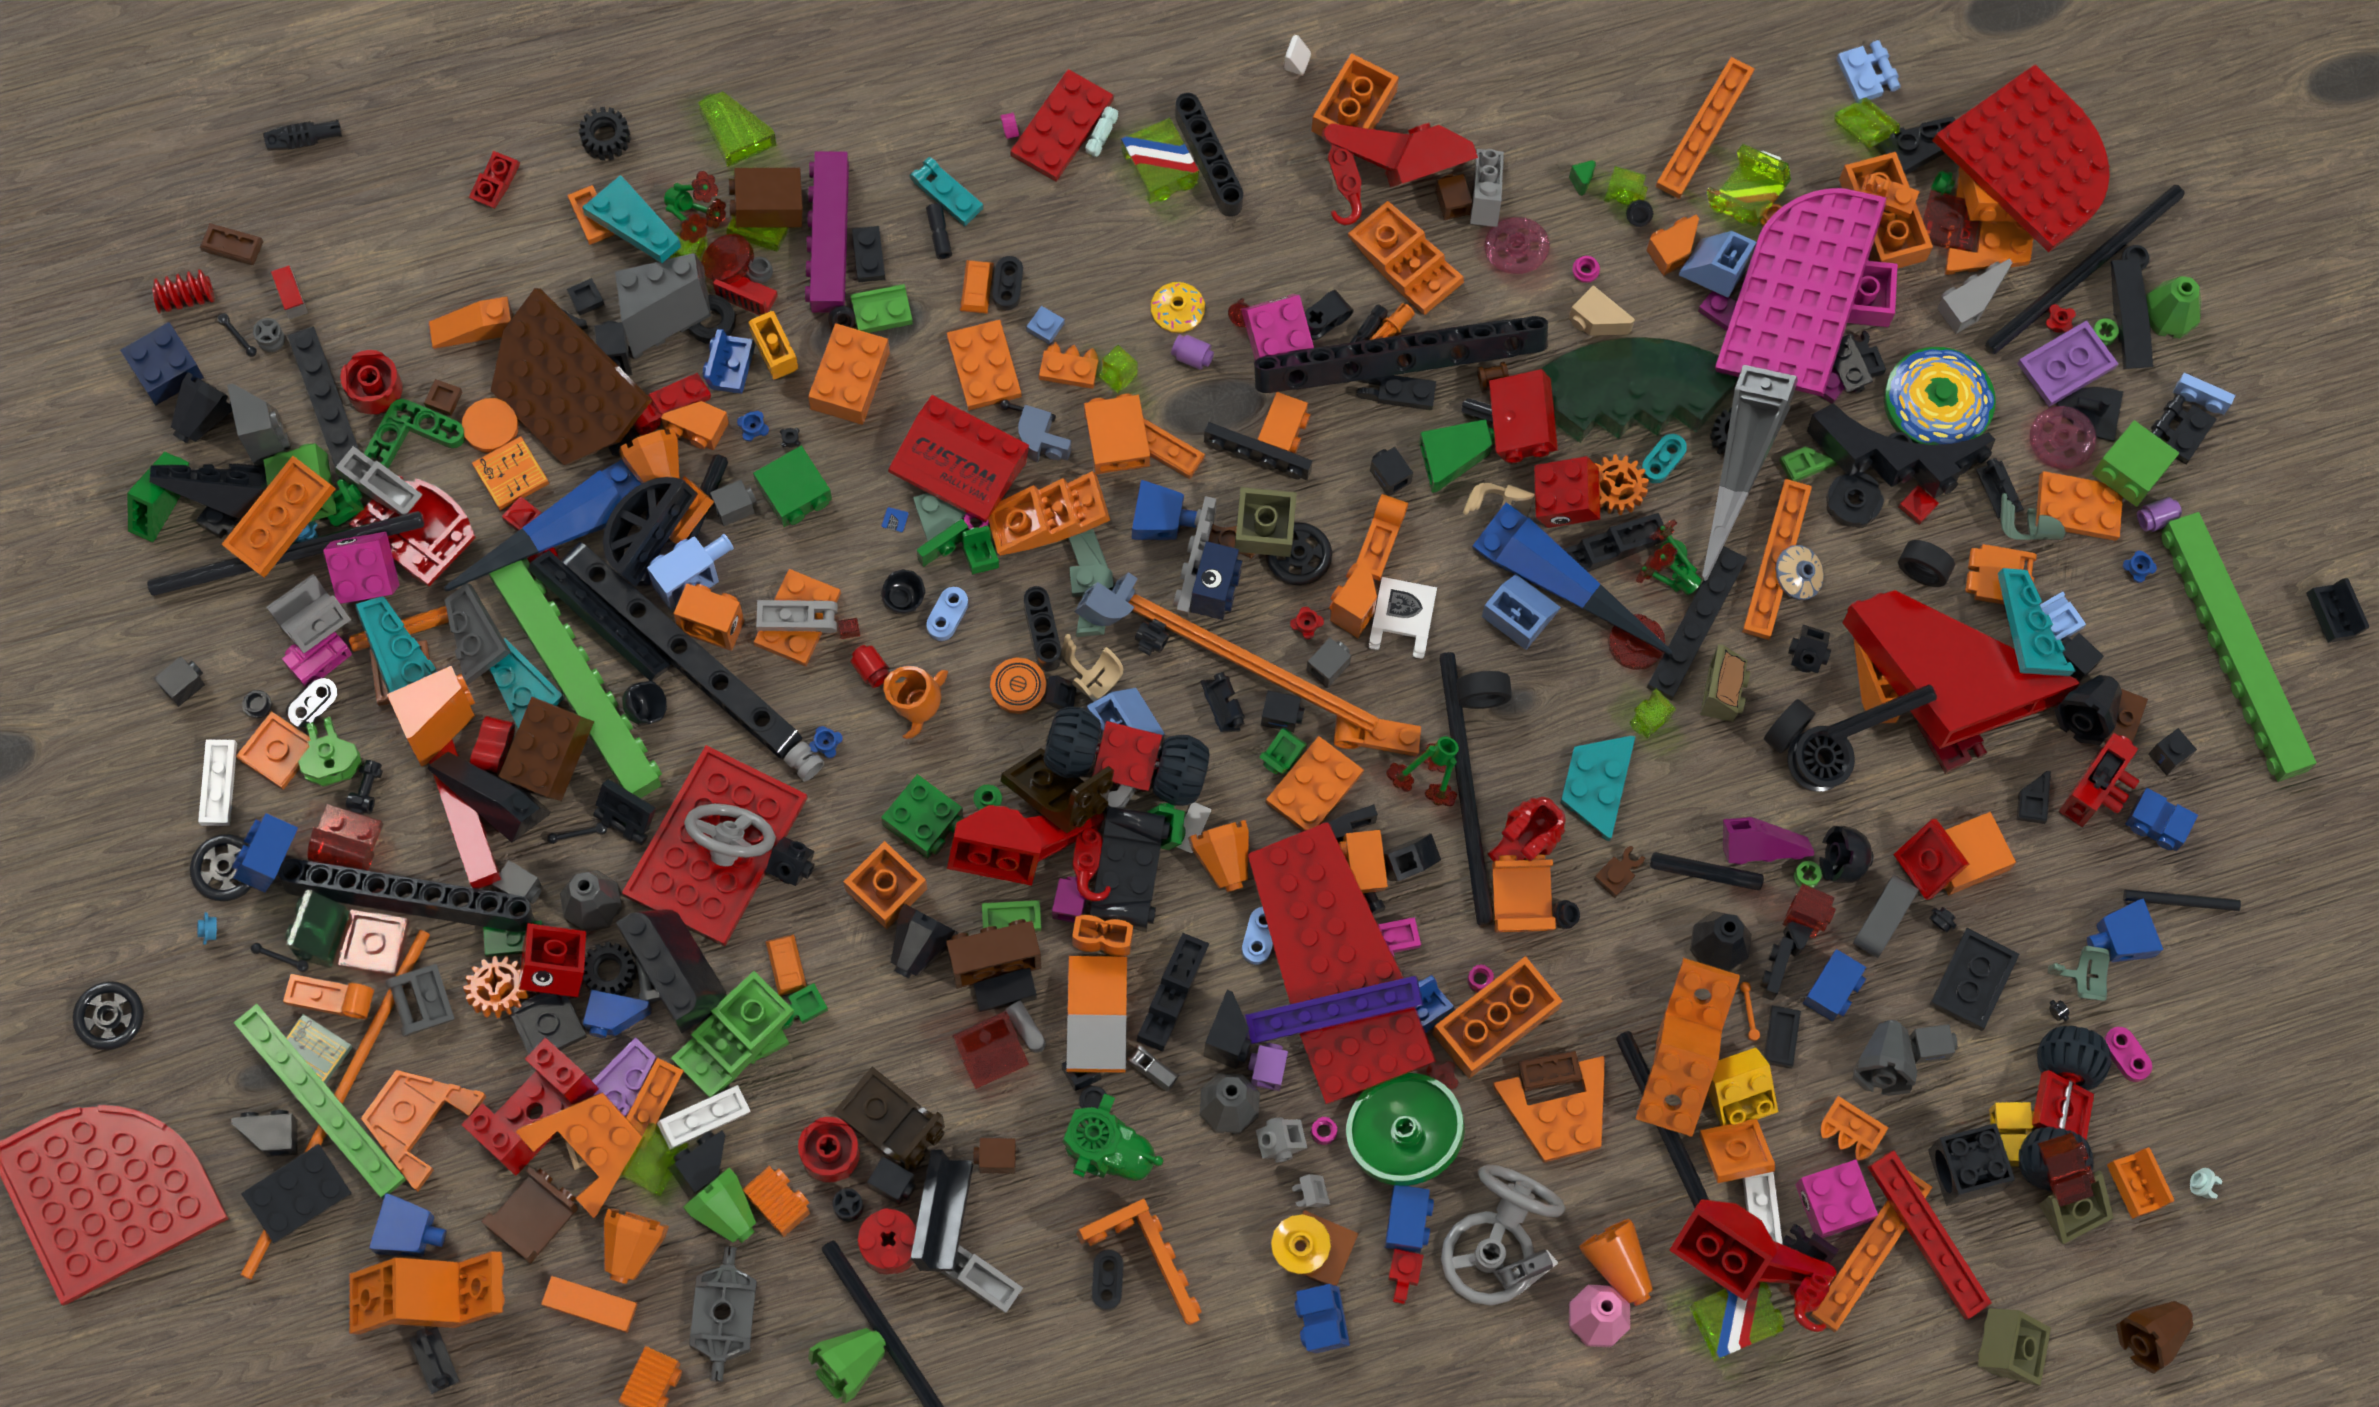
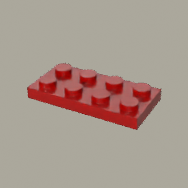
[1010,69,1114,182]

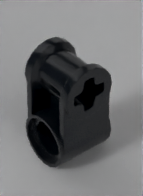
[1305,290,1354,340]

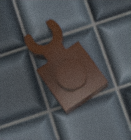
[1594,846,1645,898]

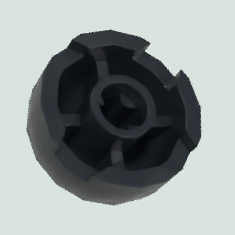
[1819,826,1874,883]

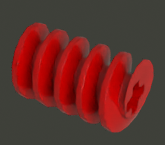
[152,269,215,314]

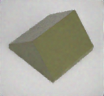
[2039,1170,2113,1244]

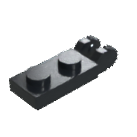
[1356,375,1436,410]

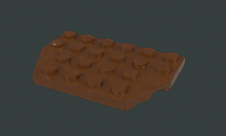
[491,288,652,465]

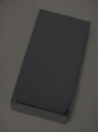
[974,968,1037,1012]

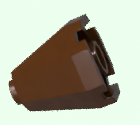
[2116,1301,2194,1374]

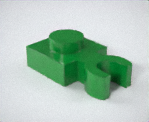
[781,983,828,1030]

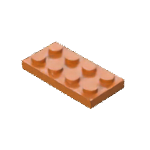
[221,456,336,578]

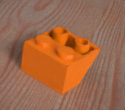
[1329,558,1377,638]

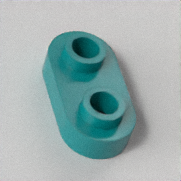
[1641,434,1687,484]

